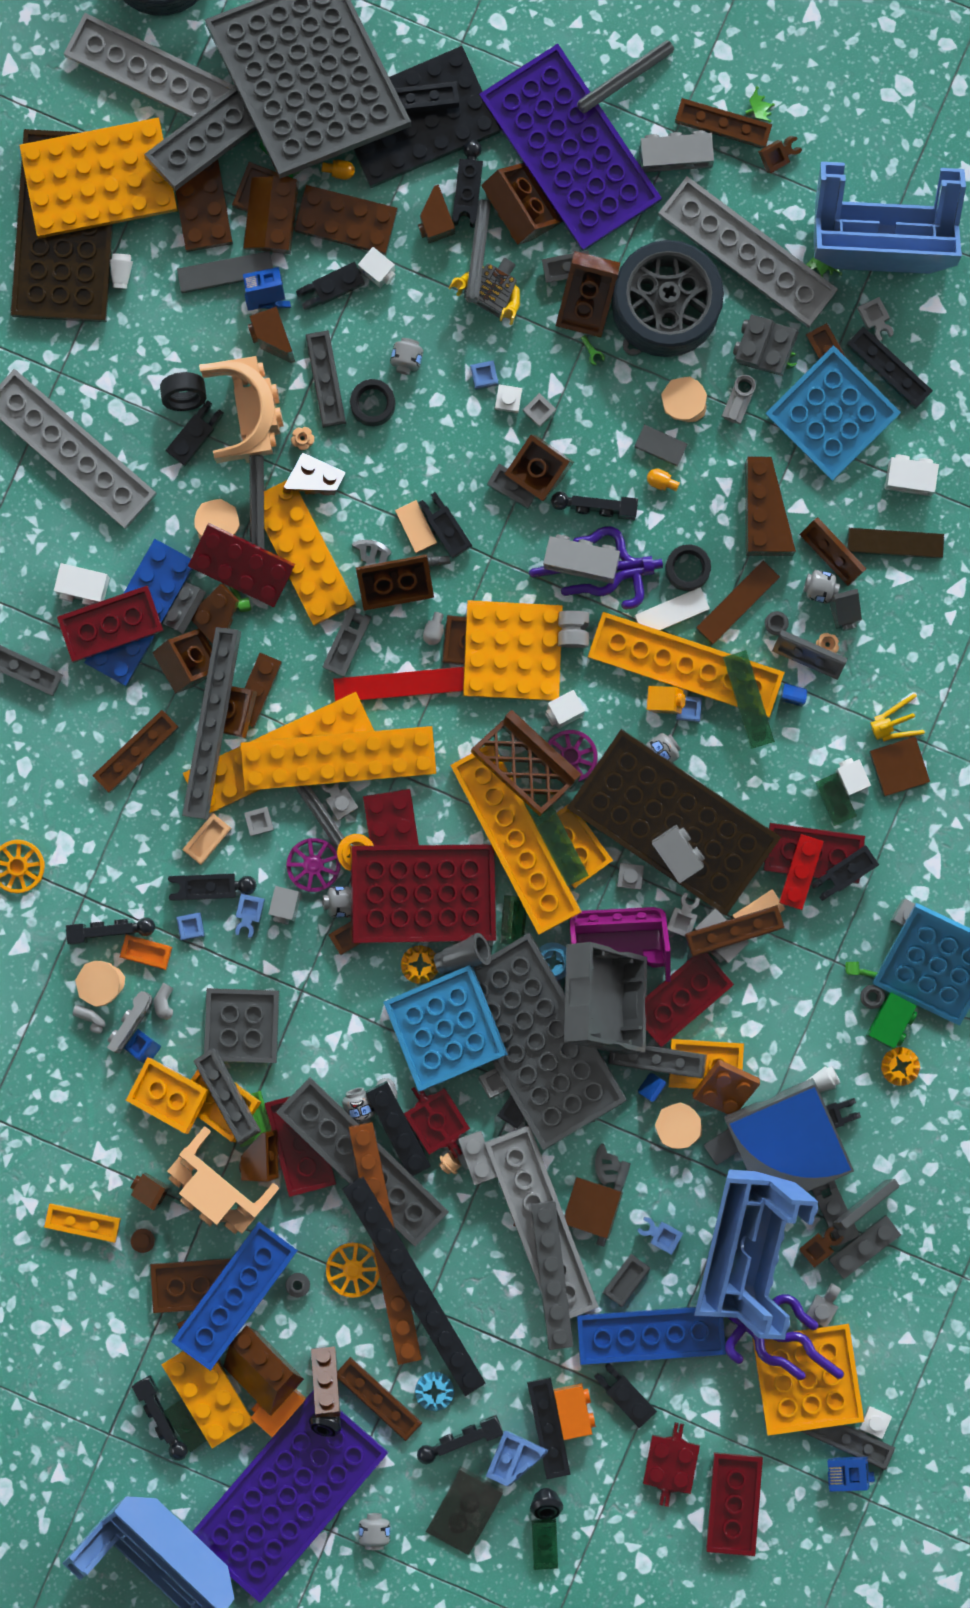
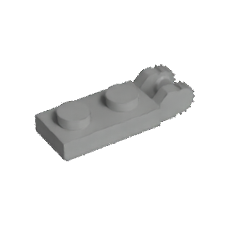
[107,991,153,1054]

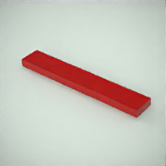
[333,667,464,701]

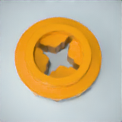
[337,834,374,871]
[401,945,438,984]
[881,1047,920,1086]

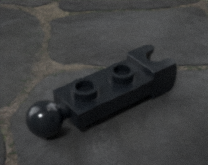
[452,140,483,228]
[550,492,638,520]
[168,874,257,901]
[66,917,155,945]
[132,1375,188,1461]
[417,1415,503,1465]

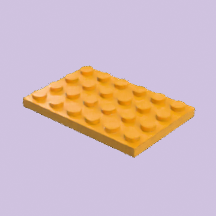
[19,117,178,239]

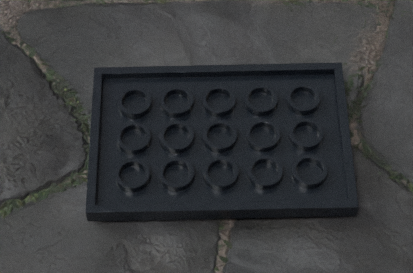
[353,46,500,188]

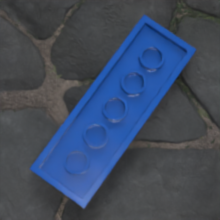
[84,538,193,687]
[171,1221,298,1371]
[577,1307,726,1365]

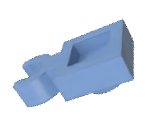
[235,894,265,938]
[637,1217,683,1255]

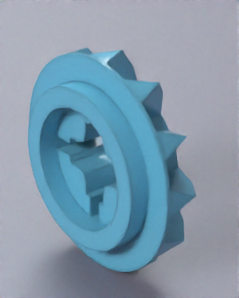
[539,942,566,980]
[415,1372,454,1412]

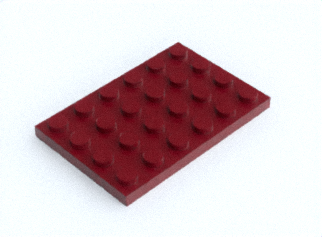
[350,844,496,943]

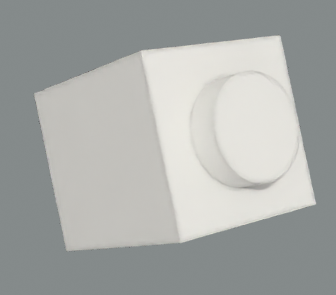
[358,247,396,288]
[835,758,871,797]

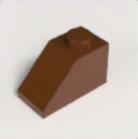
[418,184,455,243]
[239,1130,279,1182]
[130,1173,171,1210]

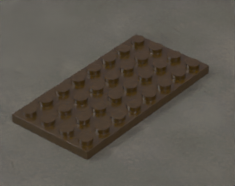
[11,129,113,322]
[567,728,781,916]

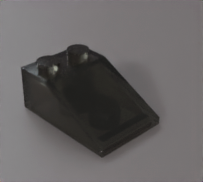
[426,1466,503,1555]

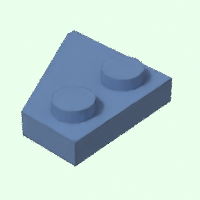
[486,1431,548,1486]

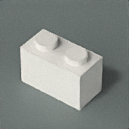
[885,455,939,496]
[54,563,110,606]
[545,690,585,729]

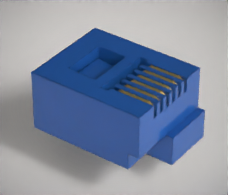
[243,267,291,311]
[827,1457,875,1492]

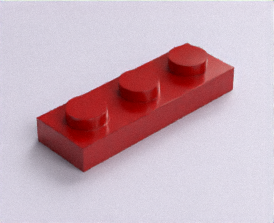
[779,834,824,910]

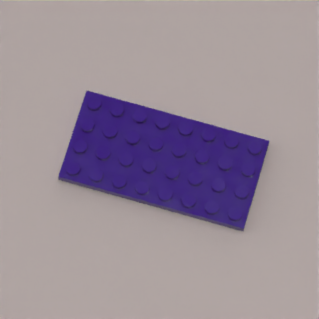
[479,44,662,251]
[192,1389,389,1603]

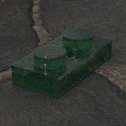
[815,772,857,826]
[500,895,527,944]

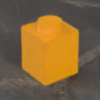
[646,686,686,714]

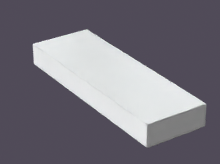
[635,587,710,631]

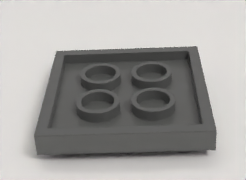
[204,988,280,1063]

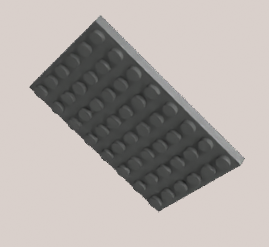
[205,0,411,179]

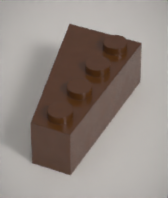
[745,457,796,556]

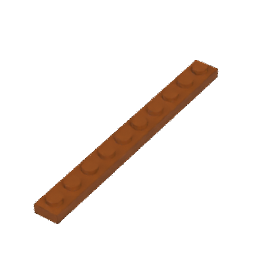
[349,1122,422,1365]

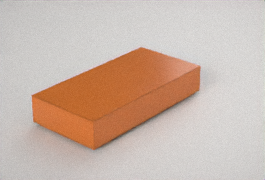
[119,934,173,970]

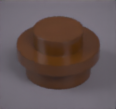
[131,1228,155,1253]

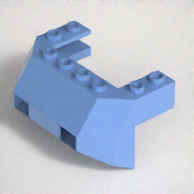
[814,162,966,274]
[694,1170,818,1340]
[62,1496,234,1608]

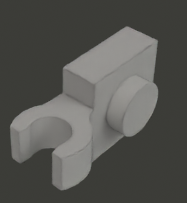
[806,1283,841,1327]

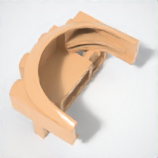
[199,356,284,463]
[167,1126,280,1234]

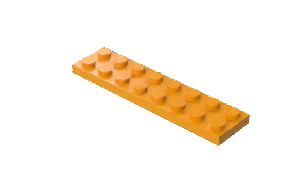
[587,612,785,718]
[183,692,374,814]
[240,726,436,791]
[450,746,582,935]

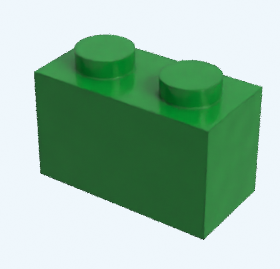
[866,992,917,1049]

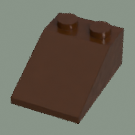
[555,251,620,338]

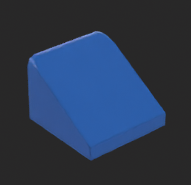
[780,684,807,707]
[124,1029,161,1063]
[638,1073,666,1102]

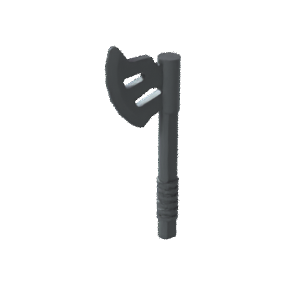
[352,540,451,567]
[595,1144,631,1247]

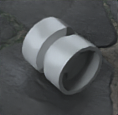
[558,611,589,648]

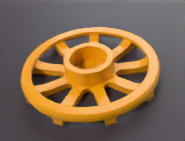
[0,840,45,894]
[326,1243,380,1298]

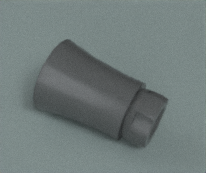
[434,933,491,974]

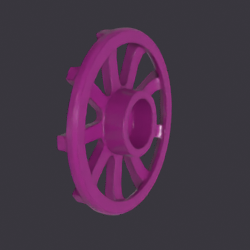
[548,730,598,782]
[286,838,341,892]

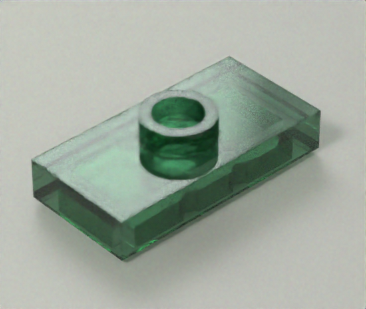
[163,1399,207,1452]
[531,1519,558,1570]

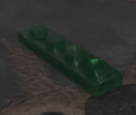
[723,650,775,749]
[523,794,589,886]

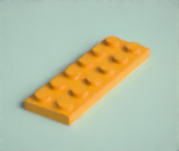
[264,480,356,626]

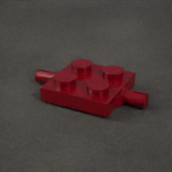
[404,1087,470,1159]
[643,1422,700,1507]

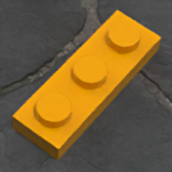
[44,1203,121,1243]

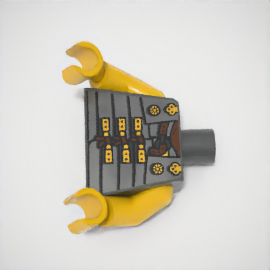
[449,258,520,325]

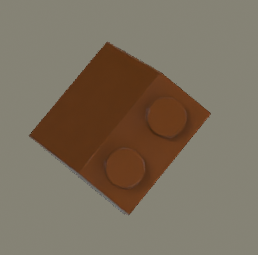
[247,307,295,363]
[505,434,574,501]
[152,628,212,694]

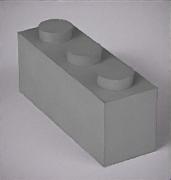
[640,130,714,173]
[543,534,620,584]

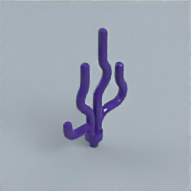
[529,526,663,610]
[725,1294,844,1380]

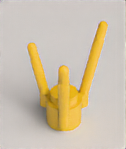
[870,693,925,742]

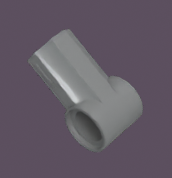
[721,375,756,424]

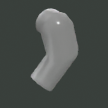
[153,983,174,1020]
[73,1005,105,1034]

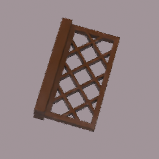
[470,710,581,816]

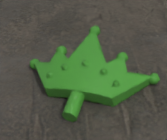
[745,86,775,123]
[806,257,842,277]

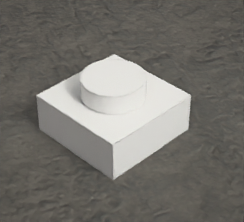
[495,385,522,413]
[859,1406,892,1439]

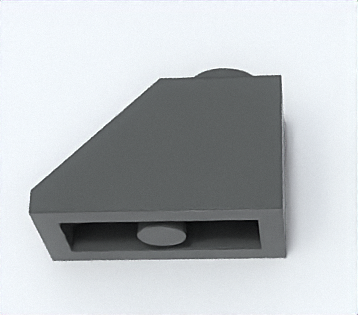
[829,589,862,631]

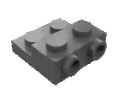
[733,314,799,376]

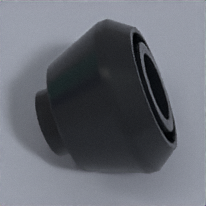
[309,1413,341,1437]
[530,1488,564,1520]

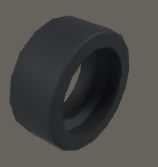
[160,372,207,411]
[350,379,396,427]
[665,544,711,591]

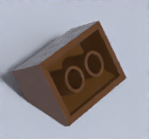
[481,163,562,245]
[243,176,299,255]
[356,554,434,611]
[223,1325,304,1416]

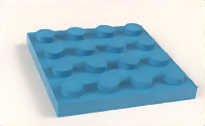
[765,345,901,481]
[873,903,970,1026]
[383,965,508,1092]

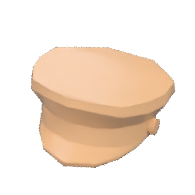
[661,376,707,422]
[194,499,240,539]
[75,961,125,1007]
[655,1102,702,1149]

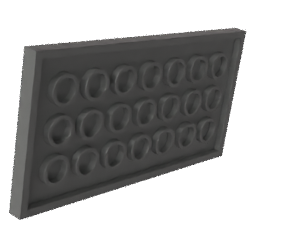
[473,933,628,1150]

